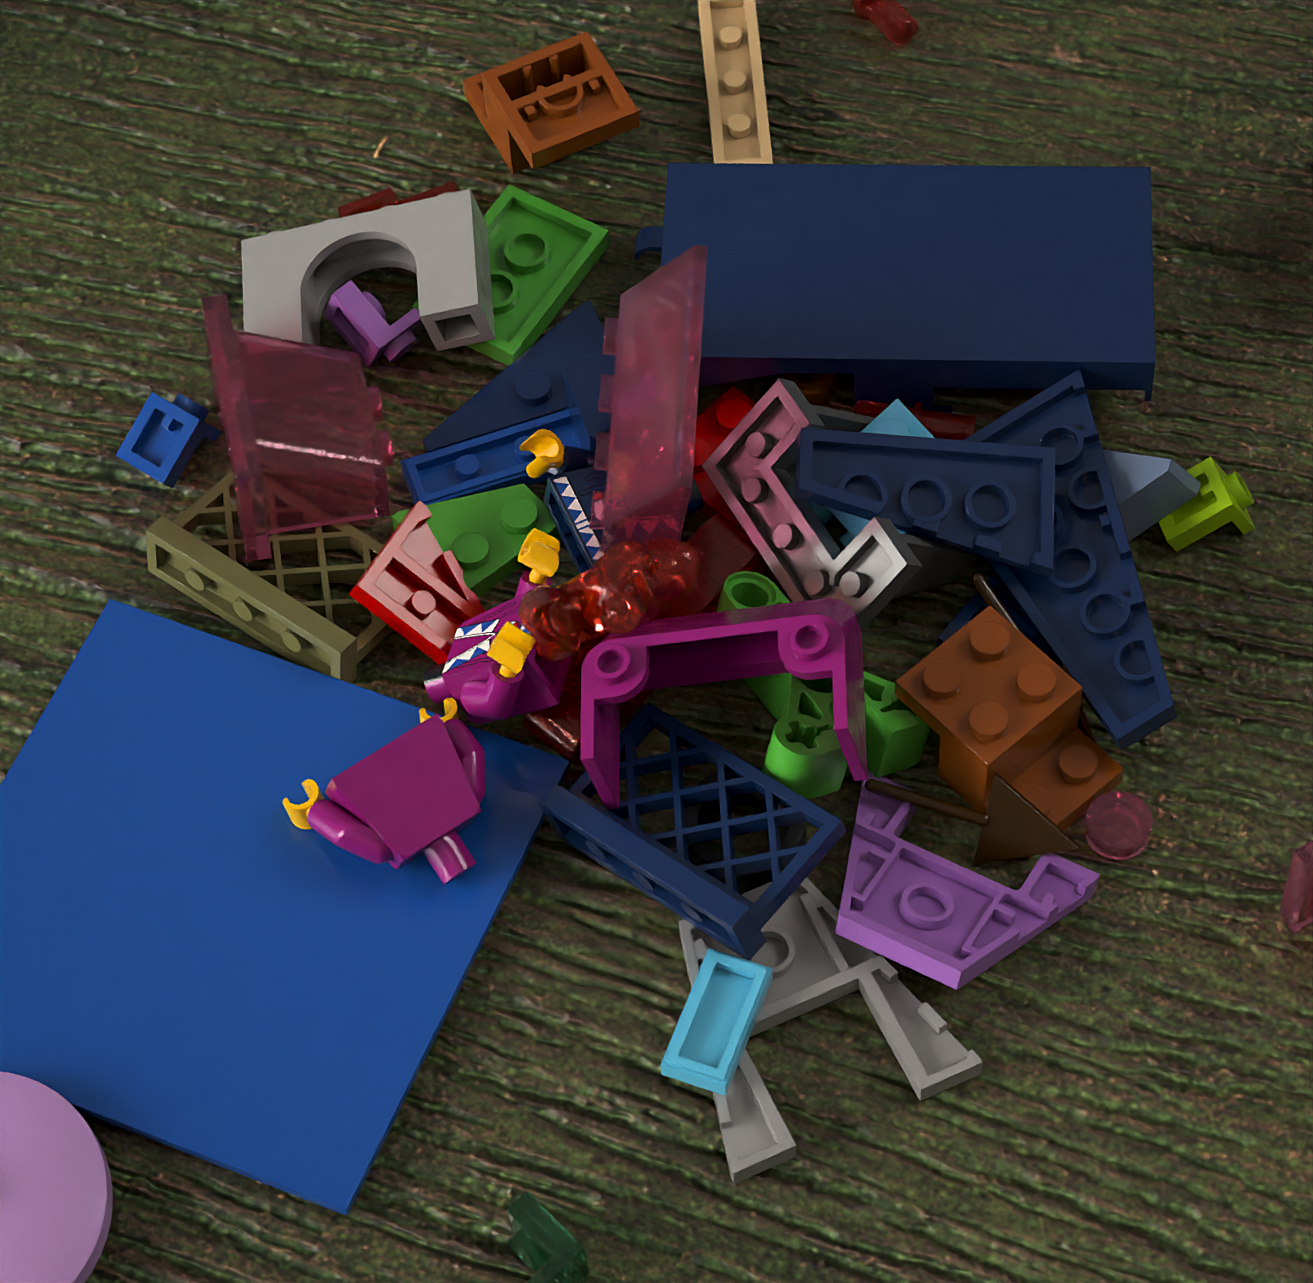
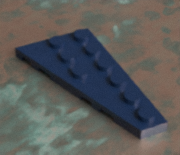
[964,369,1177,751]

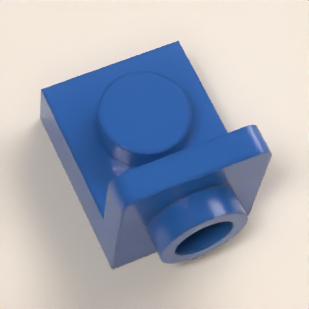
[115,392,222,488]

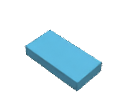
[661,948,773,1096]

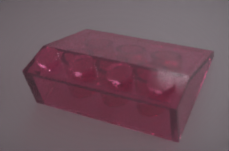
[589,245,708,559]

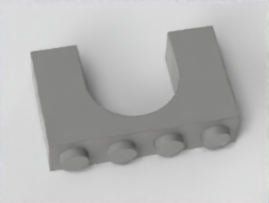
[241,189,495,389]

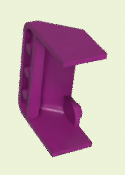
[581,598,868,810]

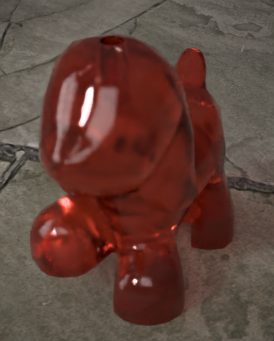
[518,536,701,661]

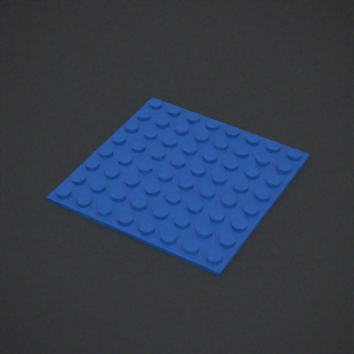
[0,599,570,1216]

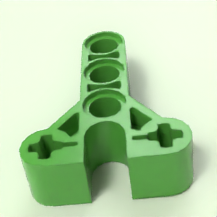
[715,571,932,800]

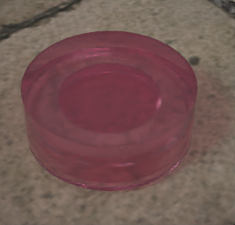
[1085,791,1153,860]

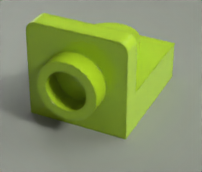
[1158,457,1255,552]

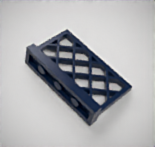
[539,702,846,961]

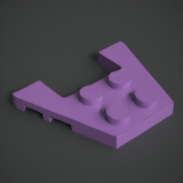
[835,770,1100,990]

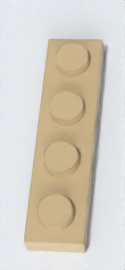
[698,0,773,164]

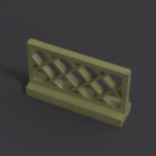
[146,459,394,683]

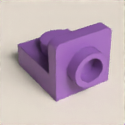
[323,280,421,368]

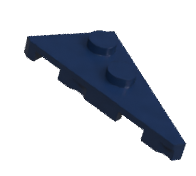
[423,300,613,453]

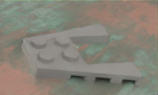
[679,877,982,1184]

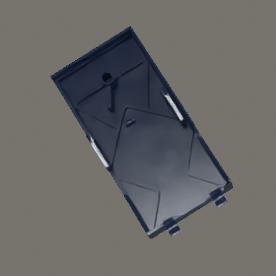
[628,163,1155,421]

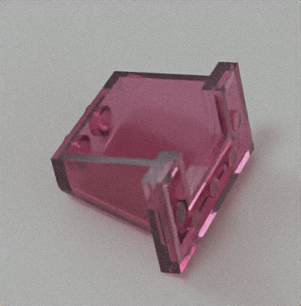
[201,294,394,562]

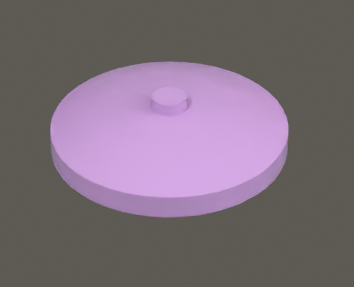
[0,1071,113,1283]

